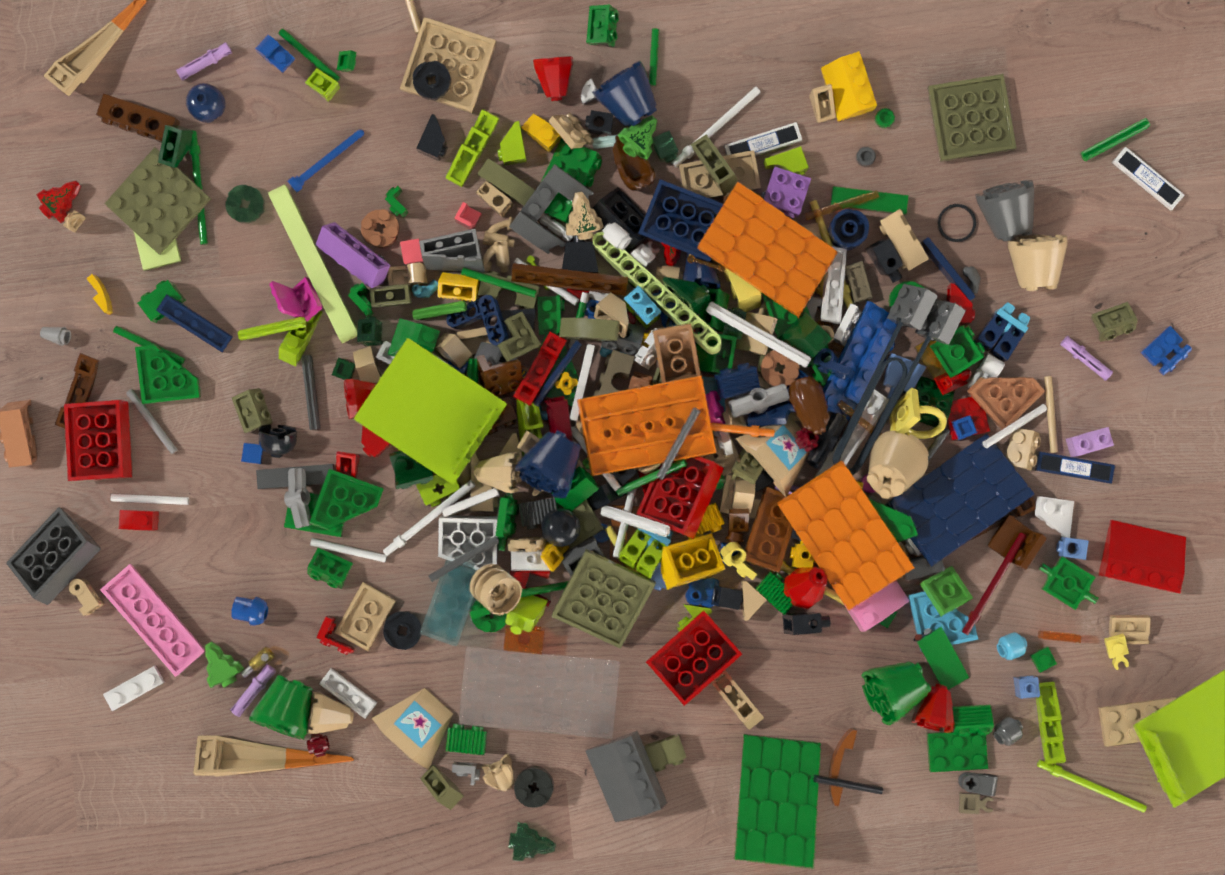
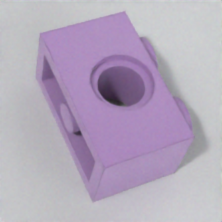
[1066,427,1114,457]

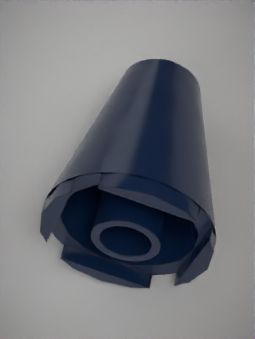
[683,253,720,289]

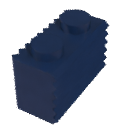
[715,363,761,399]

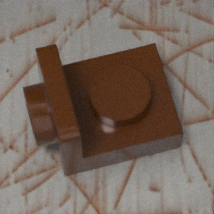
[728,509,749,532]

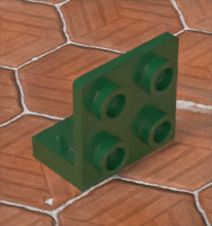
[916,376,955,427]
[389,451,434,489]

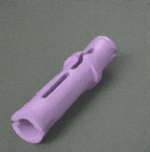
[176,42,232,81]
[1060,336,1113,381]
[230,664,276,717]

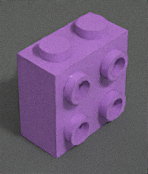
[763,167,811,219]

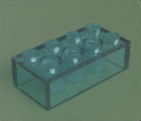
[420,560,477,646]

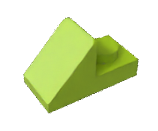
[305,68,340,102]
[676,604,712,632]

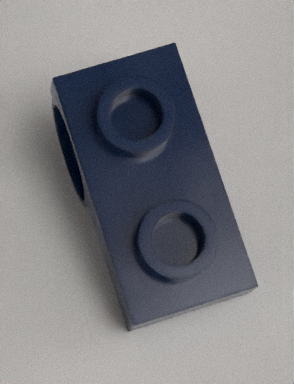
[813,348,855,380]

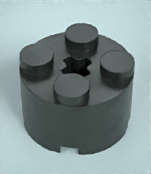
[514,766,554,808]

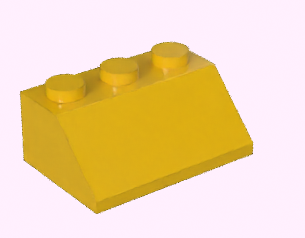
[820,51,877,122]
[661,533,725,590]

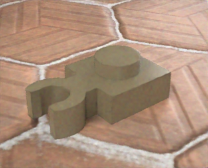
[958,792,993,814]

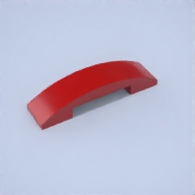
[513,332,567,406]

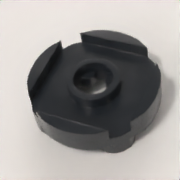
[413,61,451,101]
[383,611,422,650]

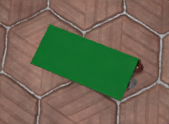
[914,627,969,690]

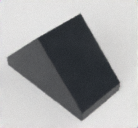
[587,478,627,511]

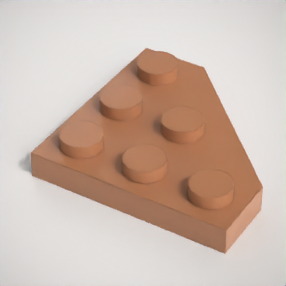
[967,377,1045,430]

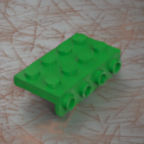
[541,138,602,224]

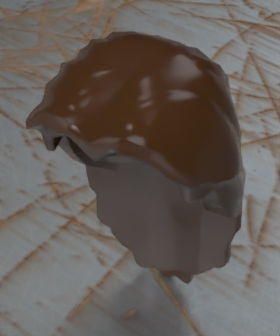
[612,135,656,191]
[788,376,830,435]

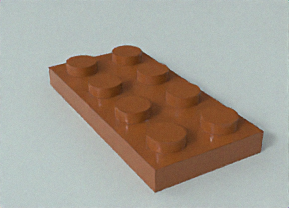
[745,487,793,573]

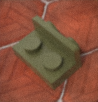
[1091,302,1138,342]
[232,388,273,433]
[731,448,763,485]

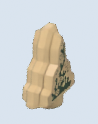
[566,192,604,240]

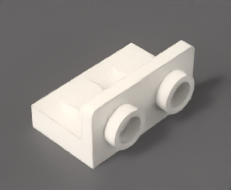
[834,304,862,346]

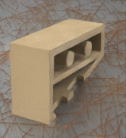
[879,209,929,271]

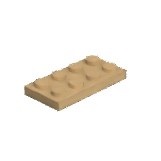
[679,150,761,199]
[1098,697,1177,747]

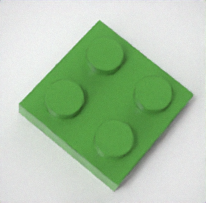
[920,566,973,617]

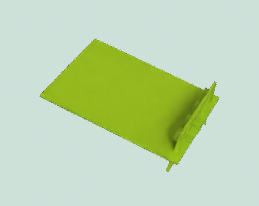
[354,338,507,485]
[1133,670,1225,808]

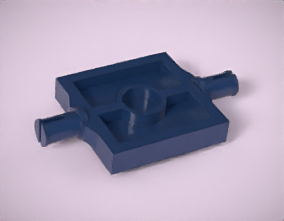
[744,400,795,427]

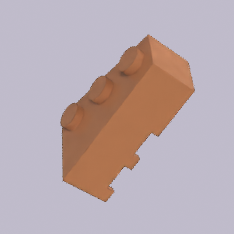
[0,400,37,468]

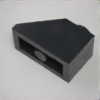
[416,114,448,161]

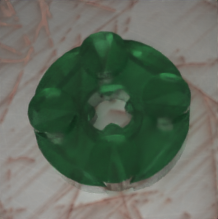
[225,185,265,224]

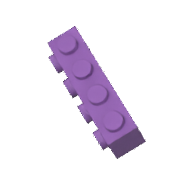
[316,222,390,288]

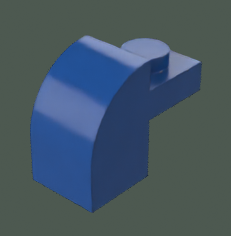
[255,35,295,73]

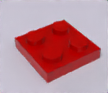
[947,396,990,440]

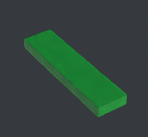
[830,186,909,215]

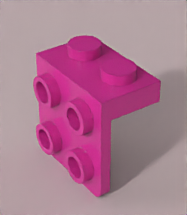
[269,277,323,322]

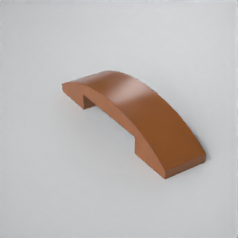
[828,728,857,807]

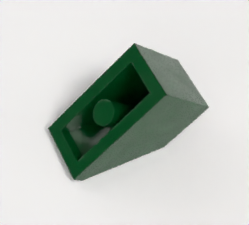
[158,125,194,168]

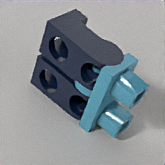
[974,302,1030,362]

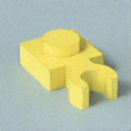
[1104,634,1129,670]

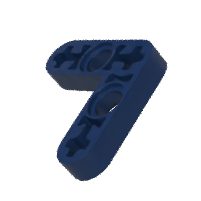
[446,295,509,348]

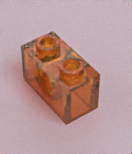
[503,626,545,655]

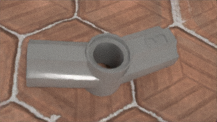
[284,468,311,528]

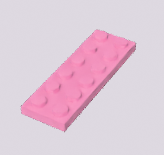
[100,564,205,677]

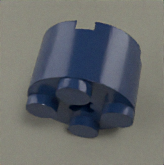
[828,209,869,250]

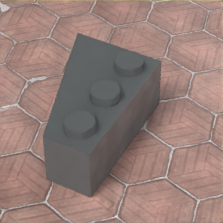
[419,229,485,272]

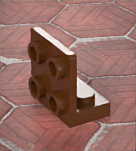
[477,355,523,396]
[988,515,1047,570]

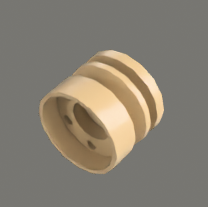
[470,564,522,615]

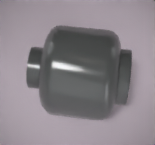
[993,717,1023,746]

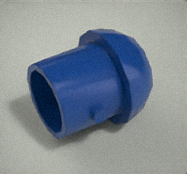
[231,597,268,626]

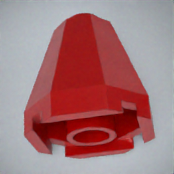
[533,56,573,101]
[344,379,376,419]
[784,567,827,609]
[911,684,954,733]

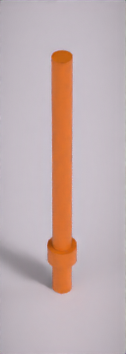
[711,423,775,437]

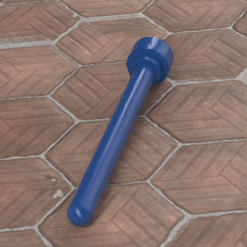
[287,129,364,193]

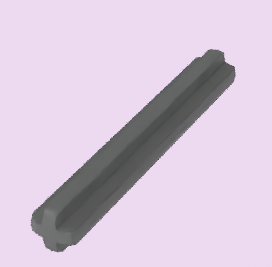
[301,355,320,431]

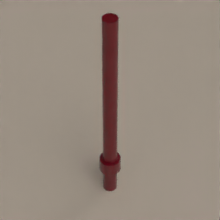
[961,532,1027,635]

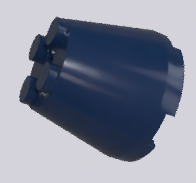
[592,60,657,127]
[515,431,581,498]

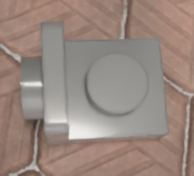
[452,762,480,785]

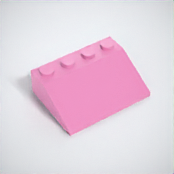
[843,580,909,632]

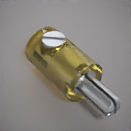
[241,646,275,677]

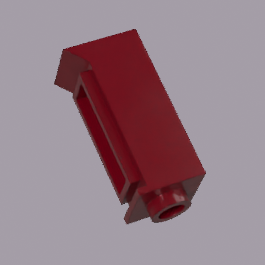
[544,396,573,442]

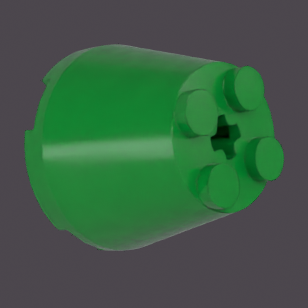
[861,661,931,725]
[249,675,313,740]

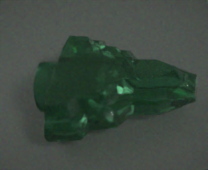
[508,822,556,861]

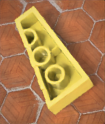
[723,267,762,314]

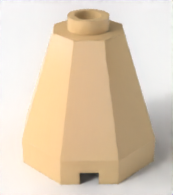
[474,452,521,493]
[307,692,354,734]

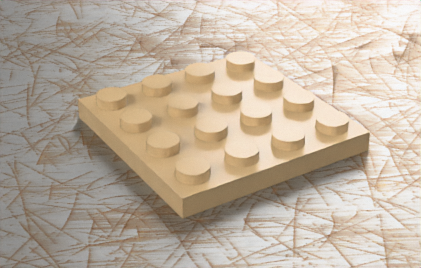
[400,17,497,114]

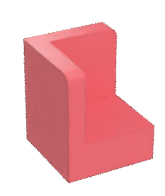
[454,202,482,230]
[400,238,424,265]

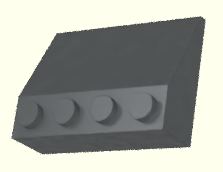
[6,507,101,605]
[586,731,667,822]

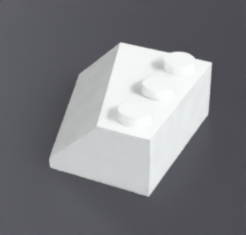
[438,515,498,570]

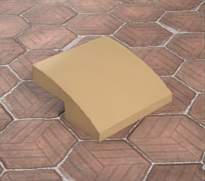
[735,312,777,355]

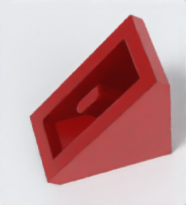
[336,451,360,479]

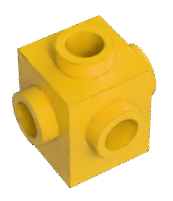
[790,540,816,568]

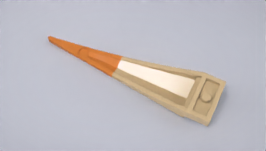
[44,0,147,96]
[194,736,354,777]

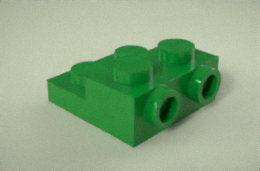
[930,324,986,378]

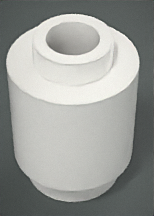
[603,222,632,250]

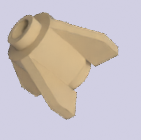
[481,754,514,791]

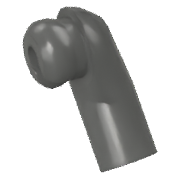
[963,266,981,294]

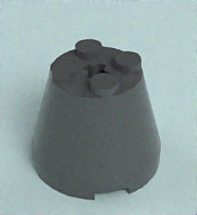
[975,180,1035,241]

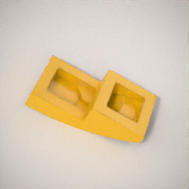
[86,274,113,315]
[541,543,569,571]

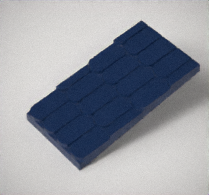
[885,434,1035,567]

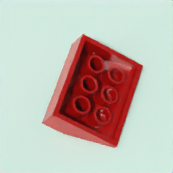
[64,400,132,481]
[636,456,724,539]
[1098,520,1186,594]
[646,610,742,706]

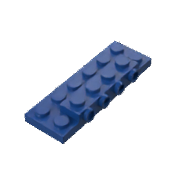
[823,301,897,421]

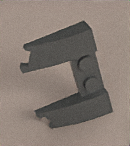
[509,164,594,254]

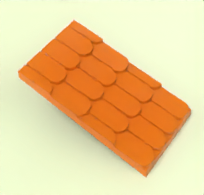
[698,182,838,318]
[577,376,716,476]
[777,460,914,611]

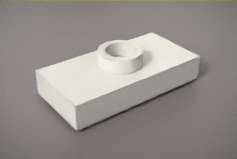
[511,550,550,571]

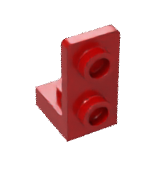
[316,615,355,655]

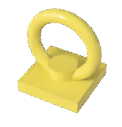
[889,388,947,439]

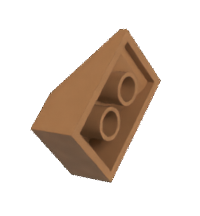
[652,323,700,383]

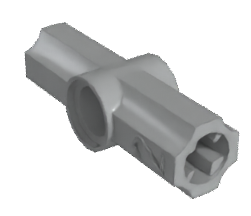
[729,384,789,418]

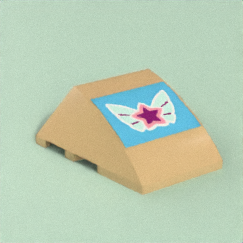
[735,415,811,497]
[372,688,454,770]

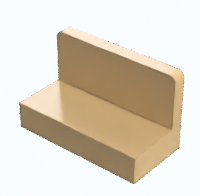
[457,327,498,355]

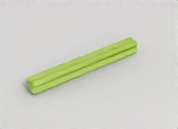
[238,317,307,340]

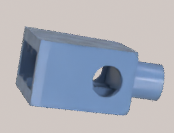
[883,353,926,399]

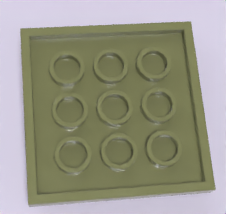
[927,74,1016,162]
[104,147,211,255]
[551,549,656,649]

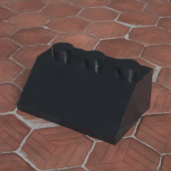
[592,187,647,254]

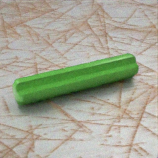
[412,301,467,320]

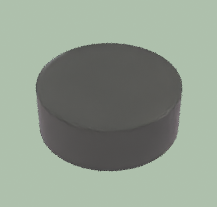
[856,147,876,167]

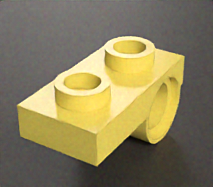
[720,542,757,580]

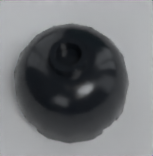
[258,425,297,458]
[541,508,581,547]

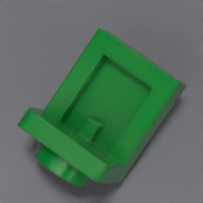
[385,186,409,218]

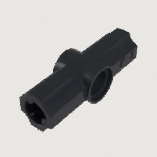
[806,413,848,469]

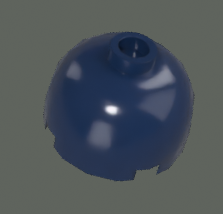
[186,83,225,123]

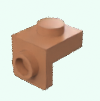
[628,371,653,390]

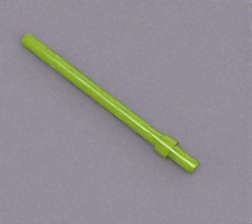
[1037,759,1147,813]

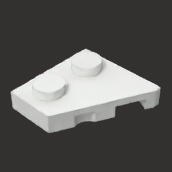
[1035,496,1074,538]

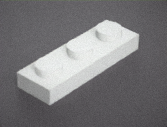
[103,665,165,711]

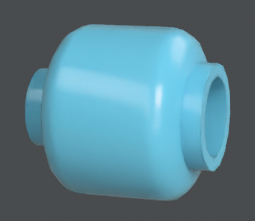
[997,632,1027,660]

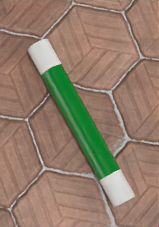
[569,292,590,348]

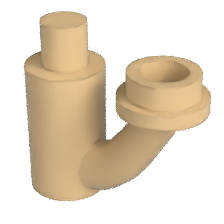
[483,216,515,248]
[483,240,510,273]

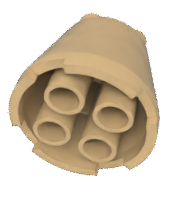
[1008,234,1067,291]
[867,430,929,499]

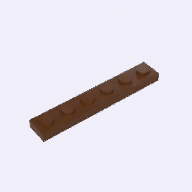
[511,263,628,296]

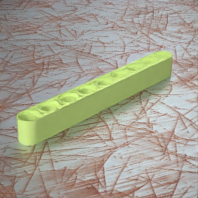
[268,184,360,344]
[592,232,722,354]

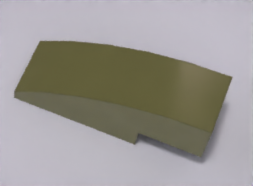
[477,159,535,206]
[559,318,620,341]

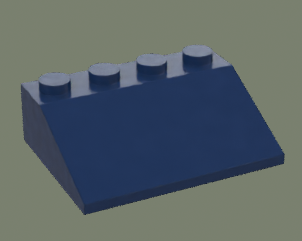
[639,179,724,262]

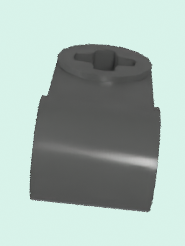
[958,772,998,796]

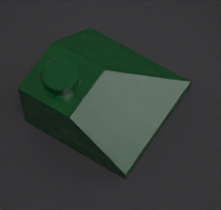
[662,277,711,315]
[778,312,832,361]

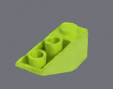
[279,311,323,367]

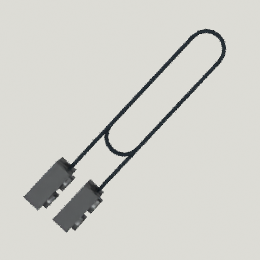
[833,284,966,475]

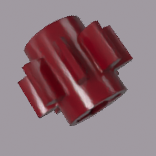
[794,428,819,452]
[307,733,330,758]

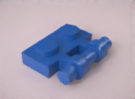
[1141,326,1192,375]

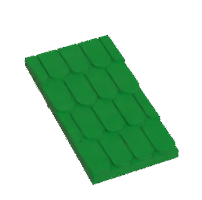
[734,734,821,869]

